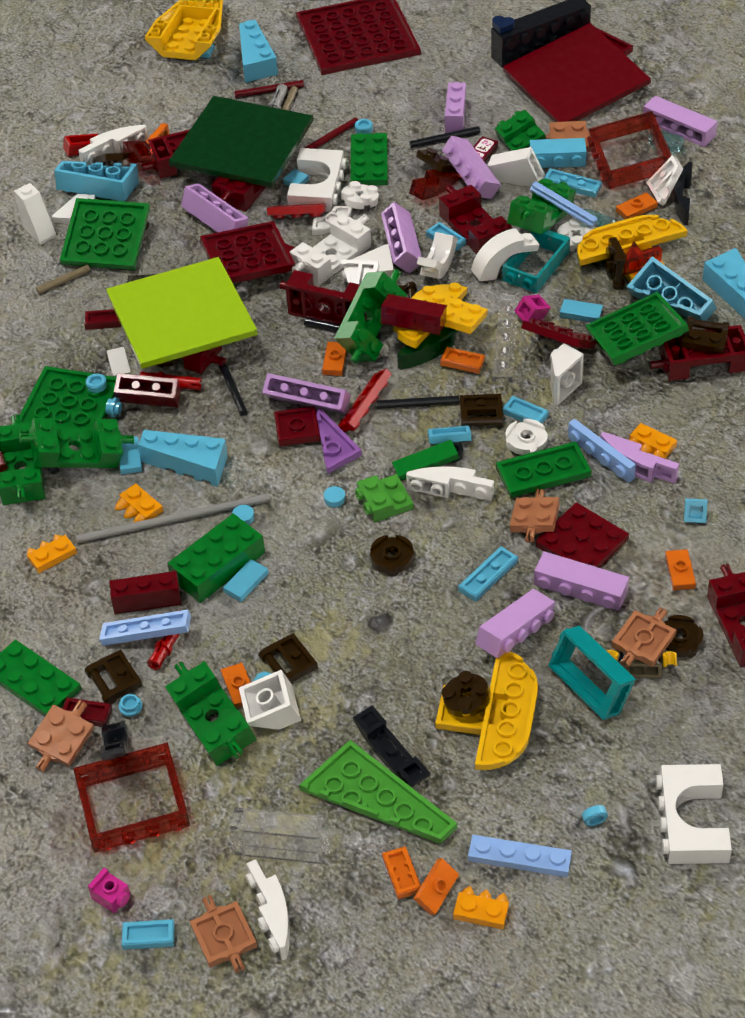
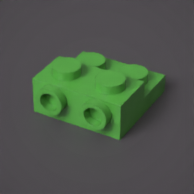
[355,474,414,523]

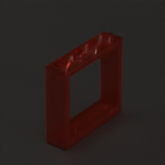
[587,111,672,189]
[73,742,190,853]

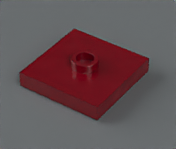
[274,406,320,447]

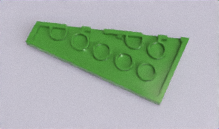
[299,740,457,844]

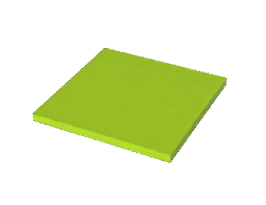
[106,257,258,369]

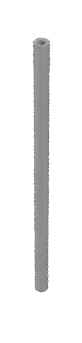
[76,494,269,544]

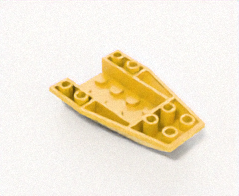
[145,0,223,60]

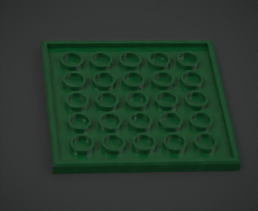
[169,96,314,188]

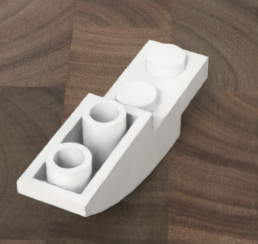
[78,125,148,165]
[406,467,494,501]
[245,859,290,961]

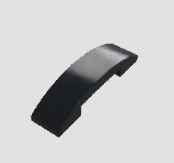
[674,162,693,225]
[353,705,430,787]
[100,721,129,762]

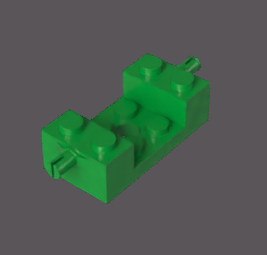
[507,179,576,235]
[334,269,407,364]
[0,414,45,505]
[19,418,134,468]
[165,661,257,766]

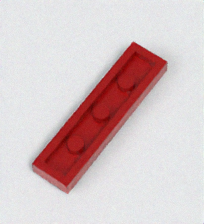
[338,368,392,433]

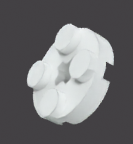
[341,181,379,209]
[557,218,595,251]
[505,419,548,455]

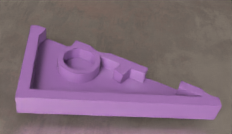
[316,408,362,474]

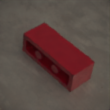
[381,294,447,335]
[114,373,181,408]
[109,571,182,615]

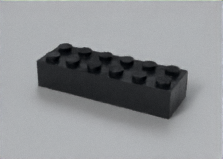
[491,0,591,68]

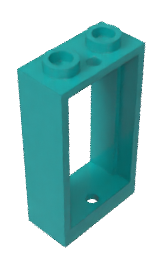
[502,230,570,293]
[548,625,636,720]

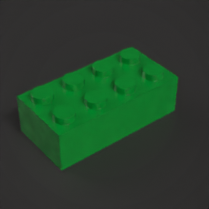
[167,513,265,603]

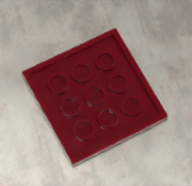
[200,221,295,283]

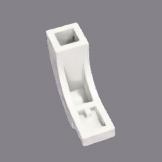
[471,228,540,281]
[417,232,458,279]

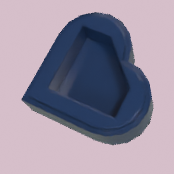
[492,16,515,34]

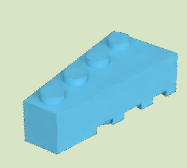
[239,20,278,83]
[54,161,139,202]
[702,248,745,319]
[626,256,717,321]
[138,430,228,487]

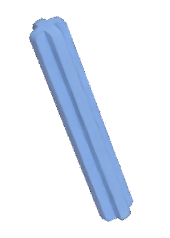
[530,182,597,227]

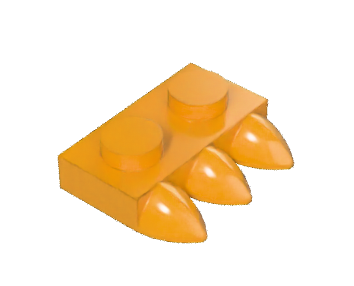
[629,423,677,459]
[115,483,164,523]
[27,534,77,573]
[453,886,509,930]

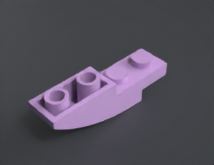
[600,432,679,484]

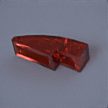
[123,140,157,164]
[409,169,461,201]

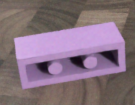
[445,82,466,133]

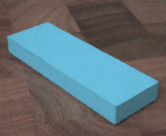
[544,168,602,198]
[458,546,518,602]

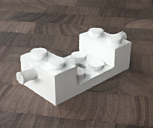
[290,213,372,286]

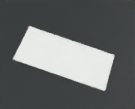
[106,347,131,376]

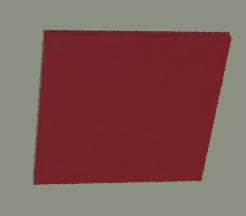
[295,0,421,75]
[503,23,651,122]

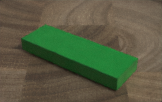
[392,440,459,481]

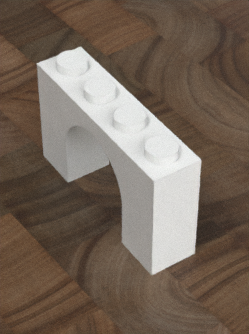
[287,148,347,212]
[656,764,732,864]

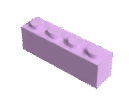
[642,96,718,147]
[442,136,501,199]
[181,183,249,232]
[381,202,422,274]
[262,373,351,415]
[534,551,629,611]
[475,589,555,658]

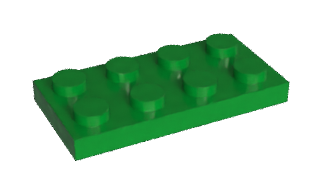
[350,133,388,186]
[496,441,592,498]
[0,639,82,717]

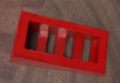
[63,134,99,157]

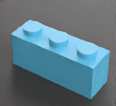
[529,138,587,168]

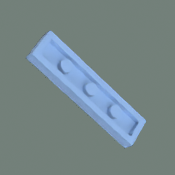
[568,419,636,483]
[99,609,191,646]
[468,835,572,877]

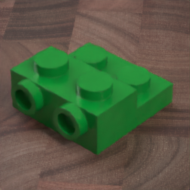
[495,109,547,151]

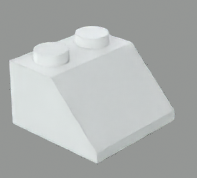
[550,343,584,406]
[239,670,301,730]

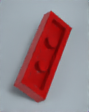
[267,203,326,219]

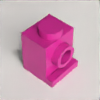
[514,294,551,321]
[88,868,131,914]

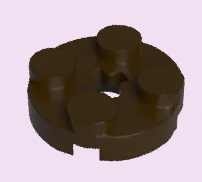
[370,535,414,577]
[664,615,703,658]
[441,671,490,717]

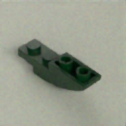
[397,326,458,370]

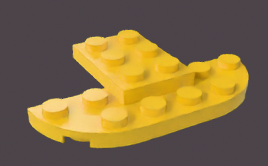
[577,215,688,282]
[393,283,488,348]
[435,651,538,770]

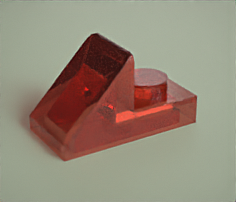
[624,242,662,275]

